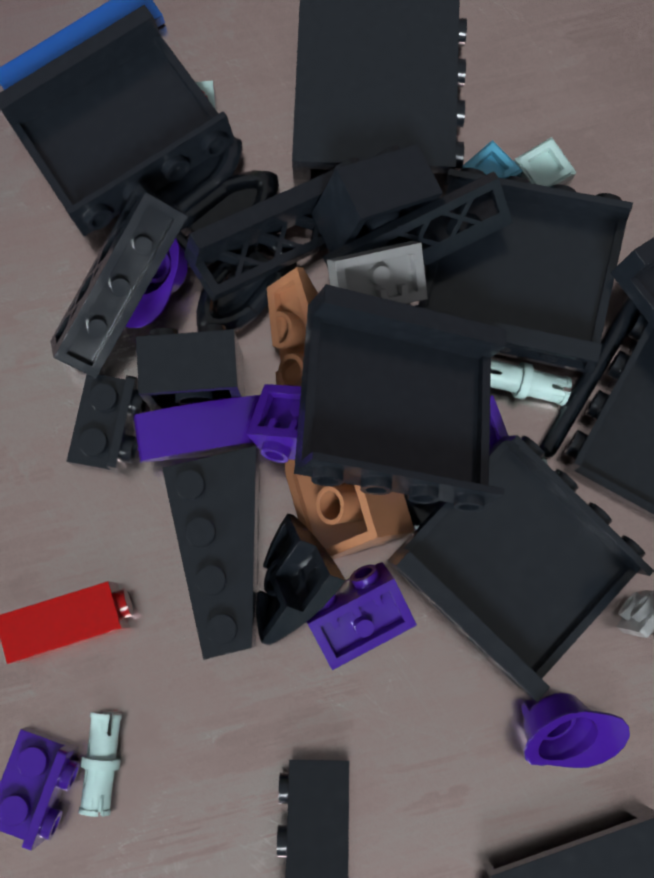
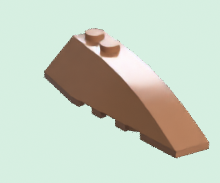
[267,267,415,559]

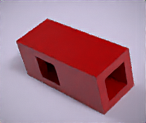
[0,581,133,664]

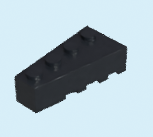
[162,446,260,660]
[277,760,349,878]

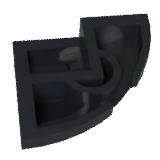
[256,513,346,646]

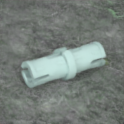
[490,359,572,406]
[78,711,122,817]

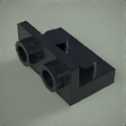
[66,374,147,474]

